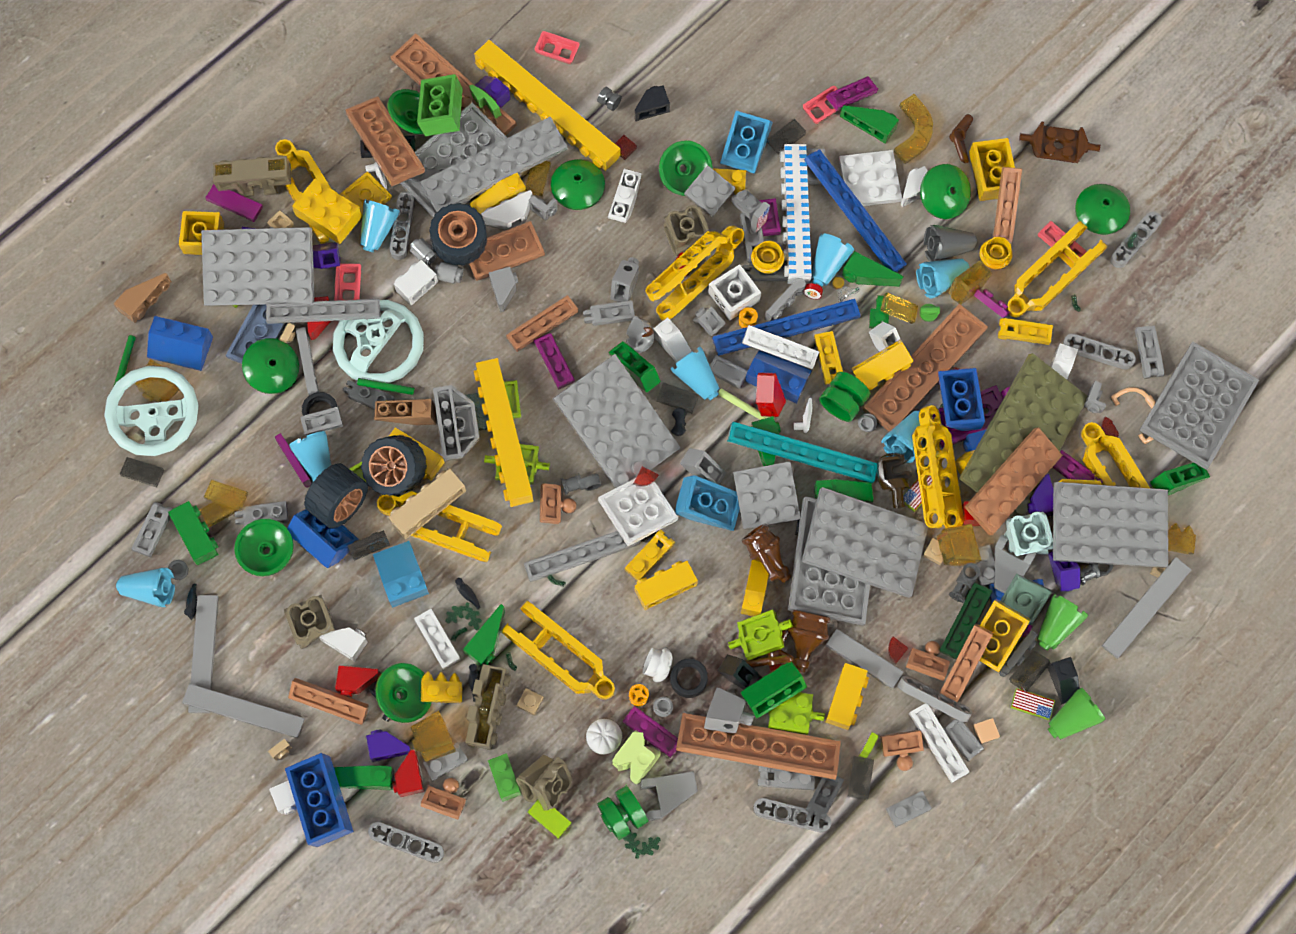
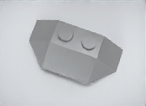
[433,385,480,461]

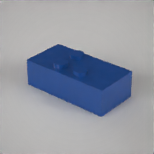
[285,753,354,847]

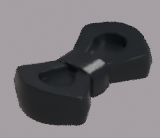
[671,408,687,436]

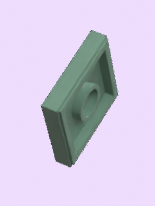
[1000,573,1052,625]

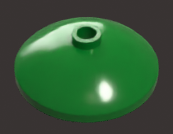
[387,89,423,134]
[659,140,713,196]
[551,159,605,210]
[920,164,971,219]
[1075,184,1130,235]
[242,338,299,394]
[234,519,294,577]
[376,663,432,723]

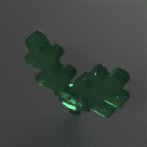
[445,602,482,630]
[623,830,661,859]

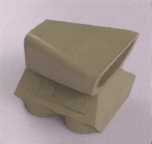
[664,205,709,257]
[284,595,335,649]
[516,755,573,810]

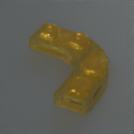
[894,94,933,164]

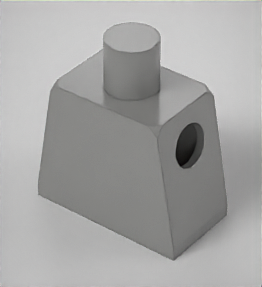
[610,257,639,302]
[704,687,754,733]

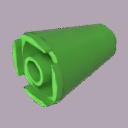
[1037,594,1088,651]
[1048,687,1105,740]

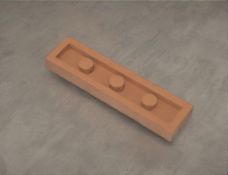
[993,167,1022,243]
[506,295,579,352]
[940,624,993,702]
[288,678,369,725]

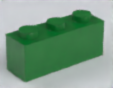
[168,501,219,565]
[740,662,807,719]

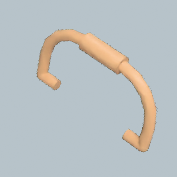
[1111,387,1156,444]

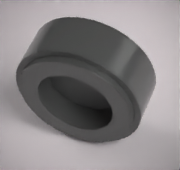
[168,560,189,580]

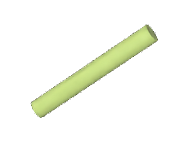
[718,388,768,420]

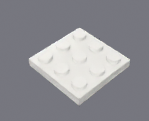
[839,150,902,206]
[598,472,678,546]

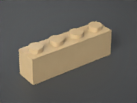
[389,469,466,540]

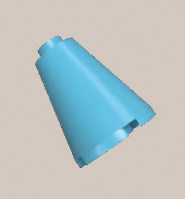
[360,199,400,252]
[811,233,854,287]
[916,259,970,299]
[670,347,720,401]
[881,411,923,463]
[289,431,331,481]
[116,568,175,607]

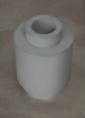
[410,238,438,265]
[435,262,463,284]

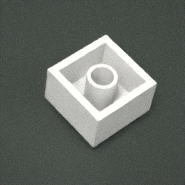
[708,264,761,321]

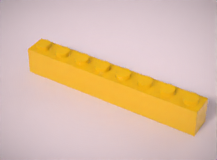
[473,358,533,507]

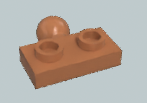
[540,483,577,524]
[906,641,950,681]
[880,730,924,771]
[420,778,466,820]

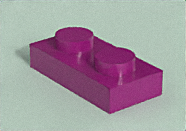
[759,198,781,236]
[974,288,1009,318]

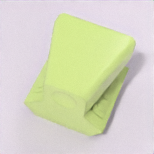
[612,730,660,784]

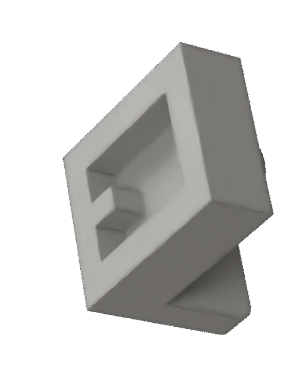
[529,195,558,221]
[693,307,725,336]
[1084,381,1106,413]

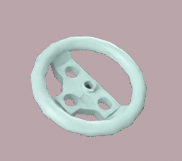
[333,300,424,383]
[104,366,199,456]

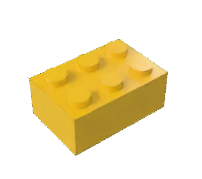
[969,138,1015,201]
[292,179,362,244]
[979,599,1031,672]

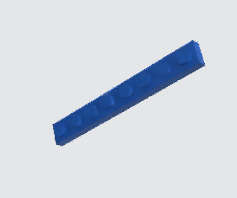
[804,149,907,272]
[712,299,861,356]

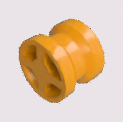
[738,307,758,328]
[629,684,649,707]

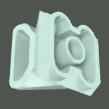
[1004,512,1053,556]

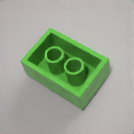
[417,74,463,136]

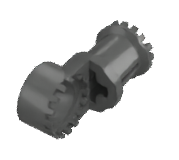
[561,473,602,495]
[949,563,980,603]
[1080,563,1113,585]

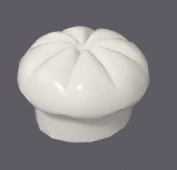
[643,648,672,682]
[586,719,622,754]

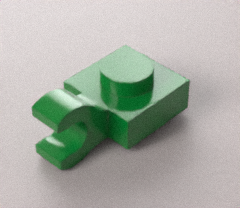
[869,295,889,329]

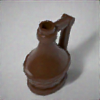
[742,523,792,583]
[773,610,831,673]

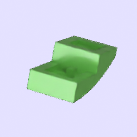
[469,85,501,119]

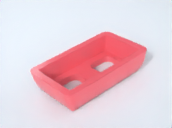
[535,31,580,64]
[803,86,840,124]
[334,264,361,301]

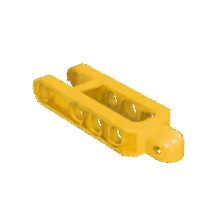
[275,139,331,244]
[1007,221,1107,318]
[645,225,744,321]
[912,405,964,529]
[1081,422,1151,489]
[377,491,502,562]
[501,601,615,700]

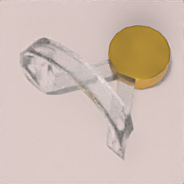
[832,277,860,303]

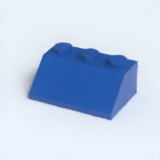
[147,316,213,371]
[745,350,812,404]
[938,368,985,431]
[287,509,359,569]

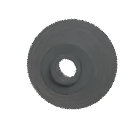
[924,225,978,261]

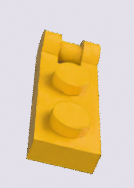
[998,318,1053,345]
[814,331,843,385]
[625,529,675,581]

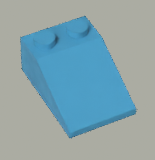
[720,111,773,174]
[674,475,740,531]
[373,541,429,608]

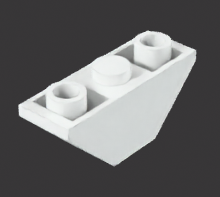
[608,169,641,223]
[481,190,532,230]

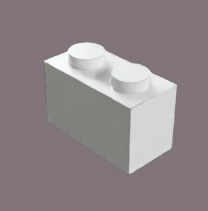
[394,260,438,305]

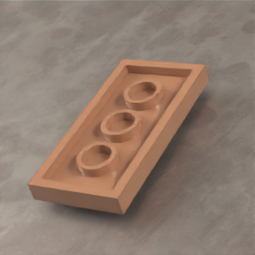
[469,221,545,281]

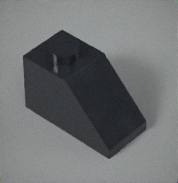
[634,85,670,121]
[717,654,763,690]
[1047,657,1080,705]

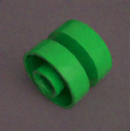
[819,372,870,422]
[597,785,649,840]

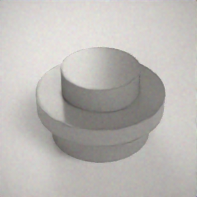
[858,413,877,432]
[653,697,673,717]

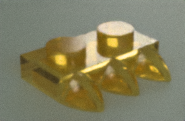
[1168,523,1196,555]

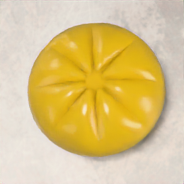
[980,237,1013,270]
[751,241,784,274]

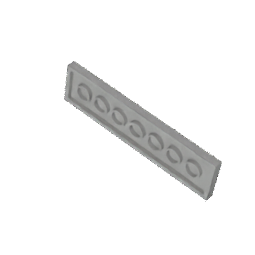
[420,117,568,212]

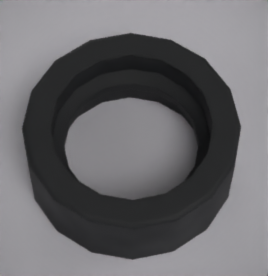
[302,392,339,416]
[670,658,708,698]

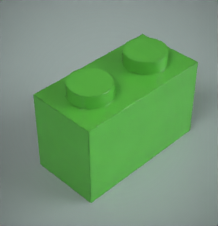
[488,753,521,802]

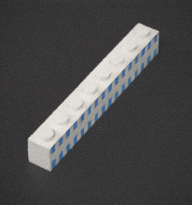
[780,144,812,284]

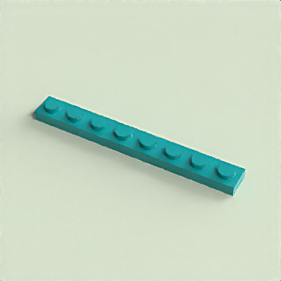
[727,422,877,483]

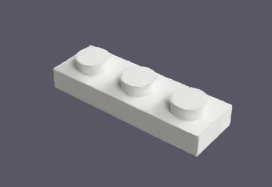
[414,609,460,670]

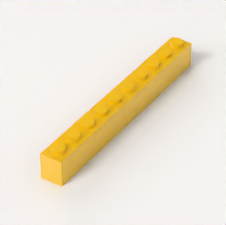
[474,40,620,171]

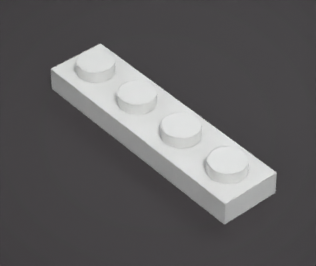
[742,325,819,369]
[909,703,969,783]

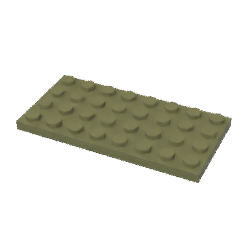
[959,353,1089,518]

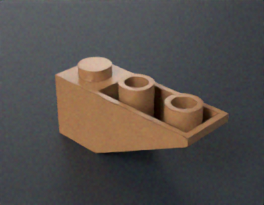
[114,273,171,323]
[374,399,436,425]

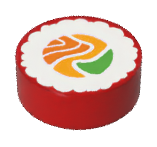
[804,283,823,299]

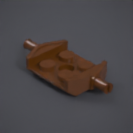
[1019,121,1101,164]

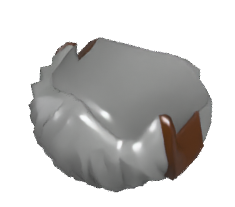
[626,316,654,353]

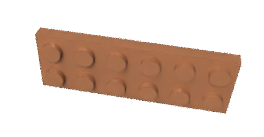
[345,96,425,186]
[965,427,1063,535]

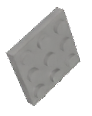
[733,462,801,529]

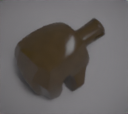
[877,453,912,509]

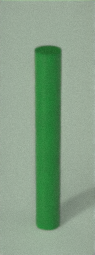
[113,335,136,387]
[357,378,415,395]

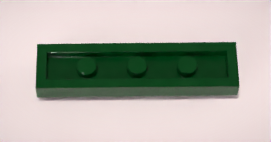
[940,582,993,660]

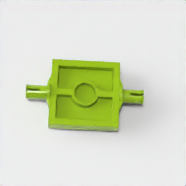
[484,444,550,485]
[728,609,793,660]
[768,692,825,735]

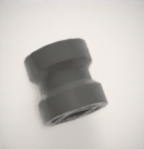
[597,86,622,111]

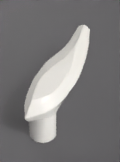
[365,162,387,189]
[794,398,812,433]

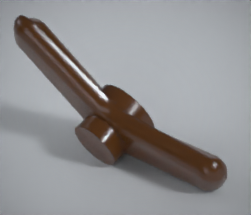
[949,114,973,163]
[746,651,793,668]

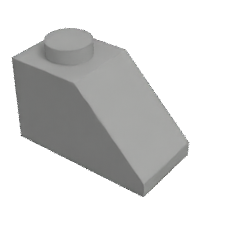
[489,267,518,313]
[680,448,726,485]

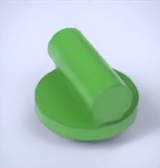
[920,304,940,322]

